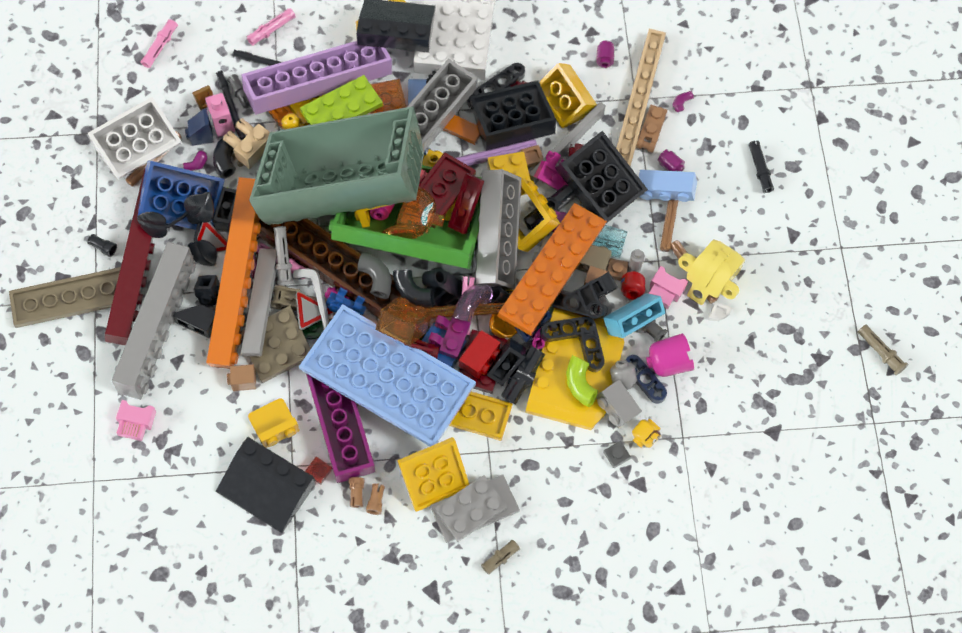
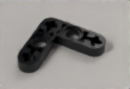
[540,317,605,372]

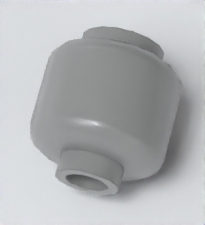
[610,360,637,390]

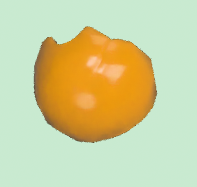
[489,310,518,338]

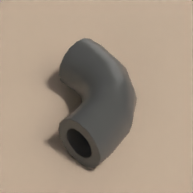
[358,252,392,299]

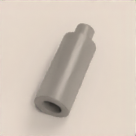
[628,249,645,272]

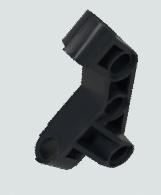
[422,267,511,312]
[551,271,618,319]

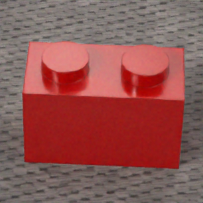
[459,330,501,379]

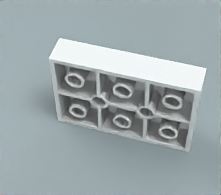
[414,0,495,81]

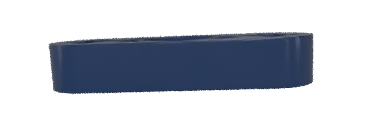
[626,355,667,404]

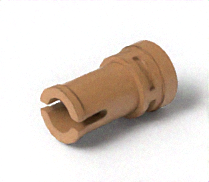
[349,477,365,508]
[365,483,385,515]

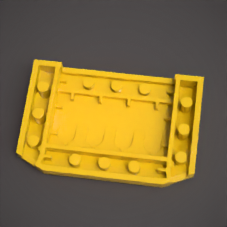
[525,307,624,430]

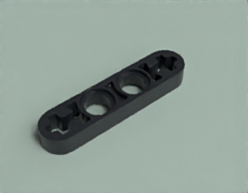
[467,63,525,109]

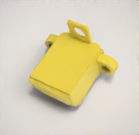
[678,239,745,305]

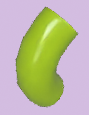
[566,355,598,407]

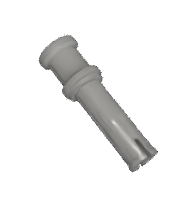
[273,226,294,285]

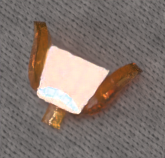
[382,186,445,239]

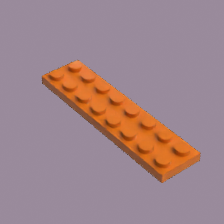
[497,203,607,336]

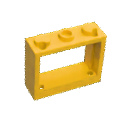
[517,178,560,253]

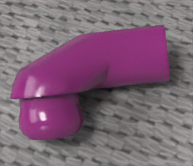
[672,90,694,112]
[183,151,207,171]

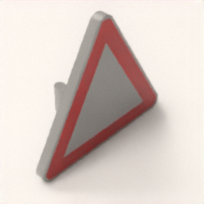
[197,222,228,252]
[295,291,334,330]

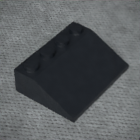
[356,0,436,53]
[469,80,556,151]
[555,131,648,224]
[216,436,316,533]

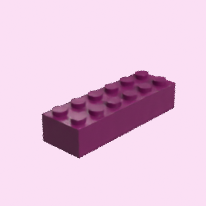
[306,373,375,483]

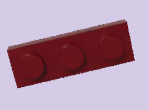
[448,173,484,234]

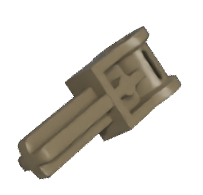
[270,285,327,311]

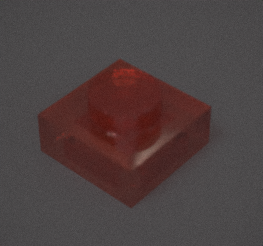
[305,457,333,485]

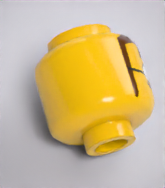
[632,419,661,448]

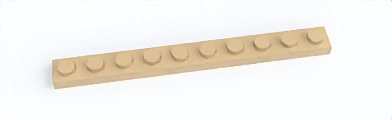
[616,28,666,167]

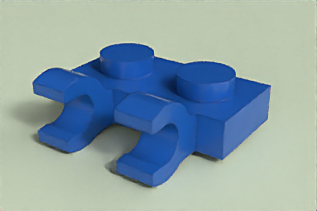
[326,287,367,316]

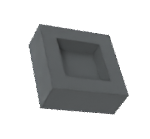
[603,440,631,468]

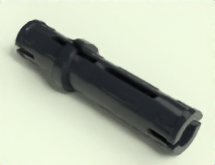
[748,140,774,193]

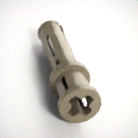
[857,324,909,376]

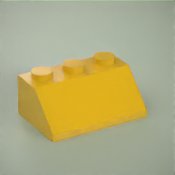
[539,63,597,128]

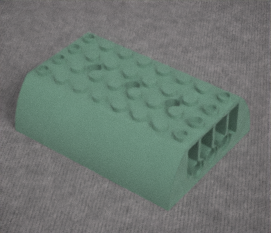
[249,106,424,225]

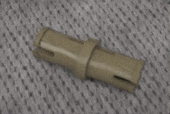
[481,539,520,575]

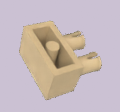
[223,118,270,169]

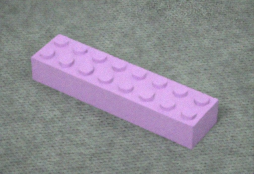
[241,41,392,115]

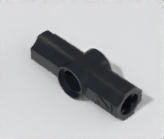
[523,184,576,230]
[501,346,545,405]

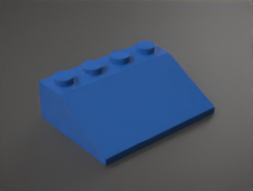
[137,160,225,230]

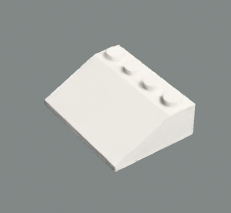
[88,97,182,180]

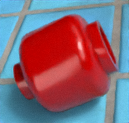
[621,271,645,300]

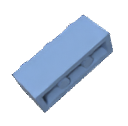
[639,170,697,202]

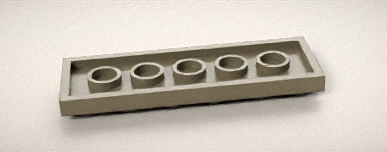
[9,267,121,328]

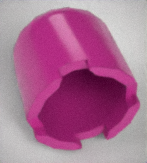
[646,333,694,377]

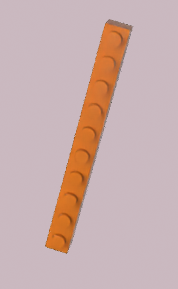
[206,177,261,369]

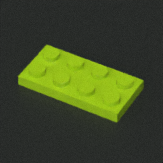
[300,75,383,125]

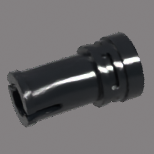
[87,234,117,257]

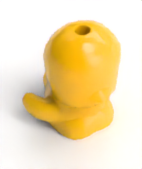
[282,113,306,130]

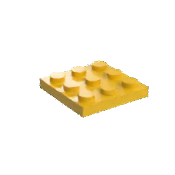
[397,437,470,512]

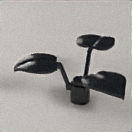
[137,192,218,266]

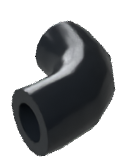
[213,131,236,179]
[393,270,434,308]

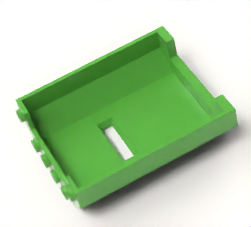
[329,165,481,269]

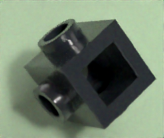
[193,275,220,305]

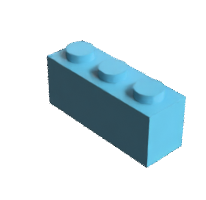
[603,293,665,338]

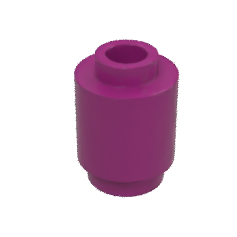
[596,40,615,68]
[658,149,685,172]

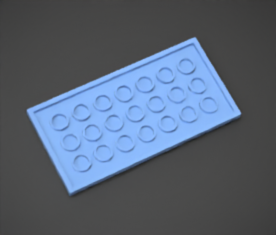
[299,304,476,446]

